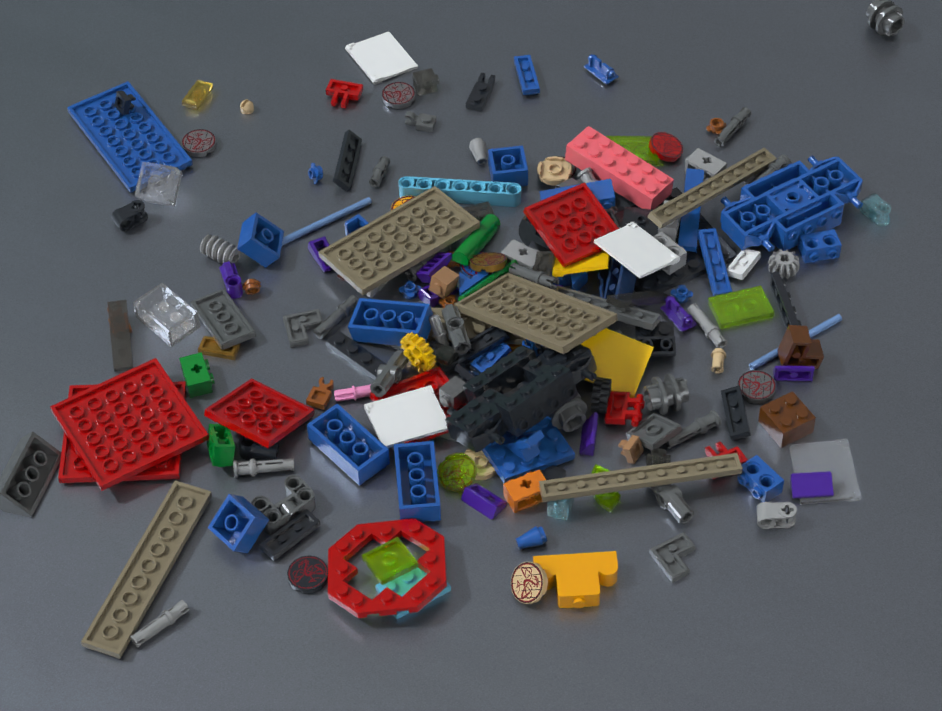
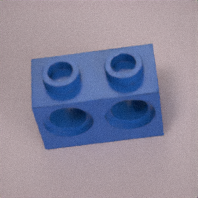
[798,229,842,263]
[737,455,784,502]

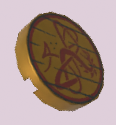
[470,252,507,272]

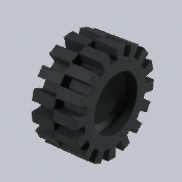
[591,377,612,414]

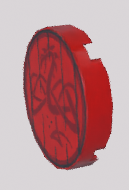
[649,132,683,162]

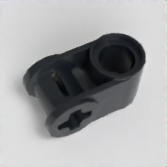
[111,200,148,232]

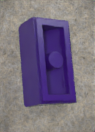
[773,366,815,381]
[579,412,598,456]
[790,471,834,499]
[461,483,507,519]

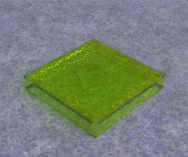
[361,537,418,585]

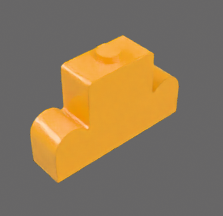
[533,551,618,608]

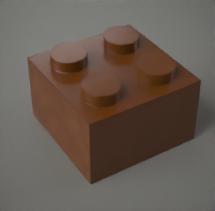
[758,391,816,448]

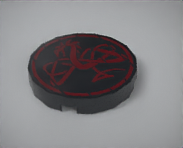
[287,555,328,594]

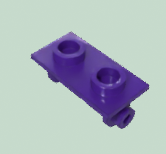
[660,296,697,332]

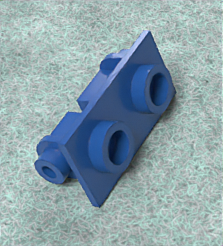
[584,54,619,84]

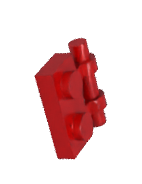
[605,391,645,427]

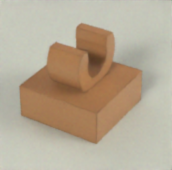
[618,435,644,464]

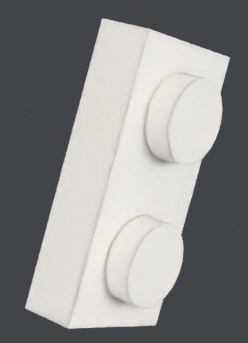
[727,248,761,280]

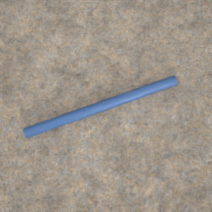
[282,197,372,246]
[749,314,842,370]

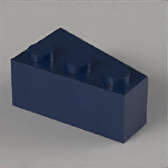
[597,257,636,306]

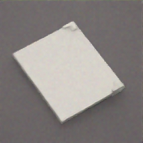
[345,32,418,85]
[594,222,680,279]
[364,385,448,448]

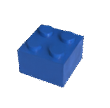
[488,145,528,186]
[237,212,284,268]
[208,494,269,553]

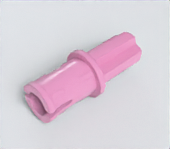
[334,384,371,402]

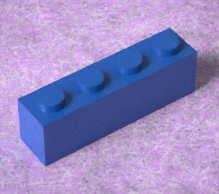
[539,179,615,209]

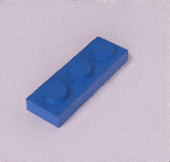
[514,55,540,95]

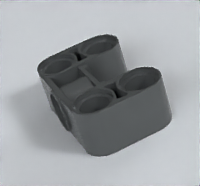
[251,475,316,535]

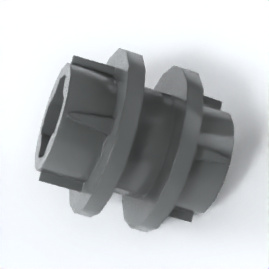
[866,0,905,37]
[643,373,689,415]
[548,391,587,432]

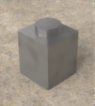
[439,376,468,410]

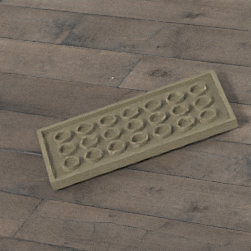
[319,186,480,295]
[454,273,618,354]

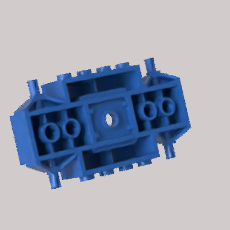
[720,155,863,252]

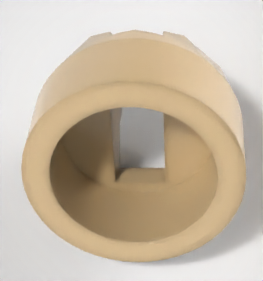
[240,99,254,114]

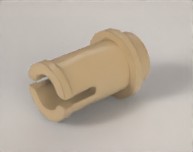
[711,348,726,374]

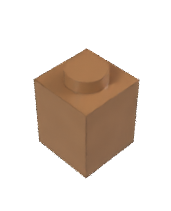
[428,266,460,299]

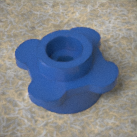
[308,163,323,184]
[399,281,421,299]
[671,285,693,303]

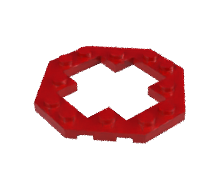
[328,518,447,618]

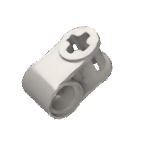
[757,502,797,529]

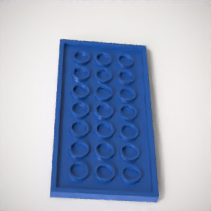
[67,81,193,193]

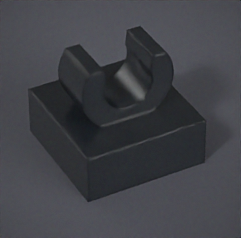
[114,91,136,115]

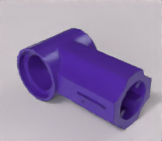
[219,261,243,299]

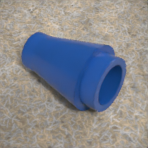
[515,526,547,550]

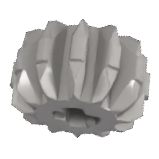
[768,249,800,279]

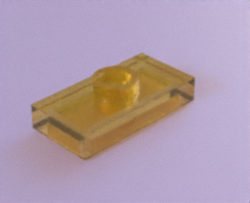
[182,80,213,110]

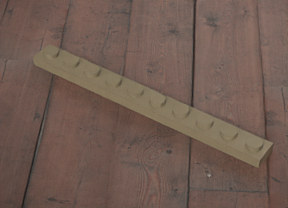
[648,148,777,229]
[539,453,742,502]

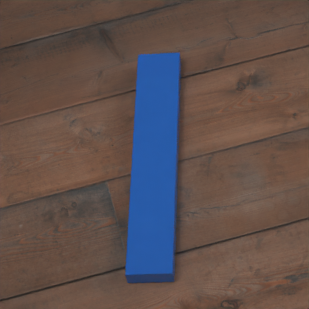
[678,168,704,252]

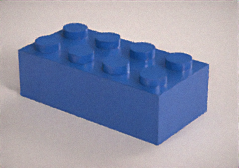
[348,298,433,346]
[307,404,390,486]
[394,441,441,522]

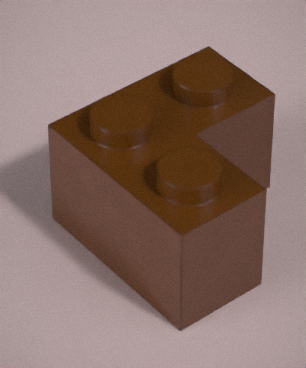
[777,325,824,369]

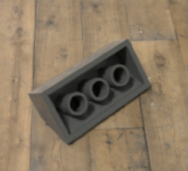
[0,432,61,518]

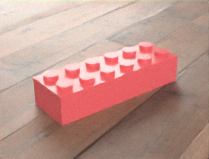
[565,126,674,210]

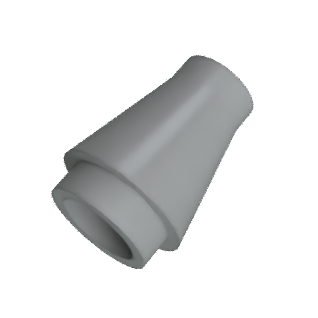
[469,138,487,165]

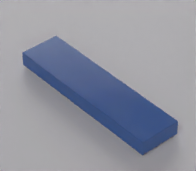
[697,228,733,297]

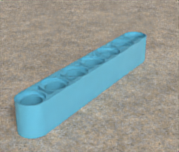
[398,176,521,207]

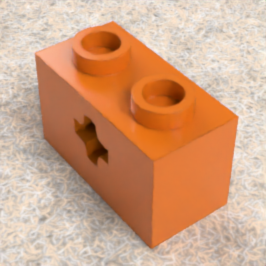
[503,469,546,513]

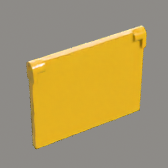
[552,250,610,277]
[581,328,654,398]

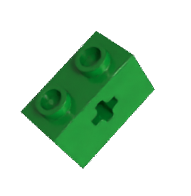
[179,352,215,398]
[206,424,235,467]

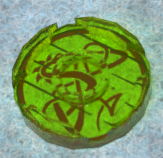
[437,453,477,491]

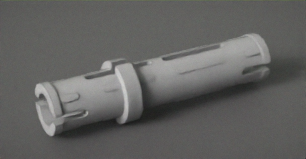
[688,303,728,348]
[130,600,190,648]

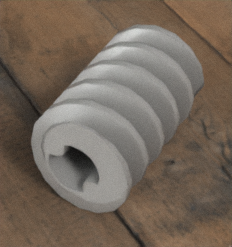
[200,234,242,264]

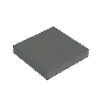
[626,413,682,451]

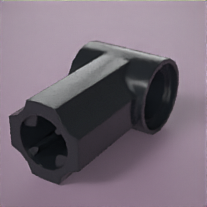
[239,435,279,460]

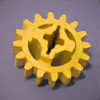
[400,332,437,371]

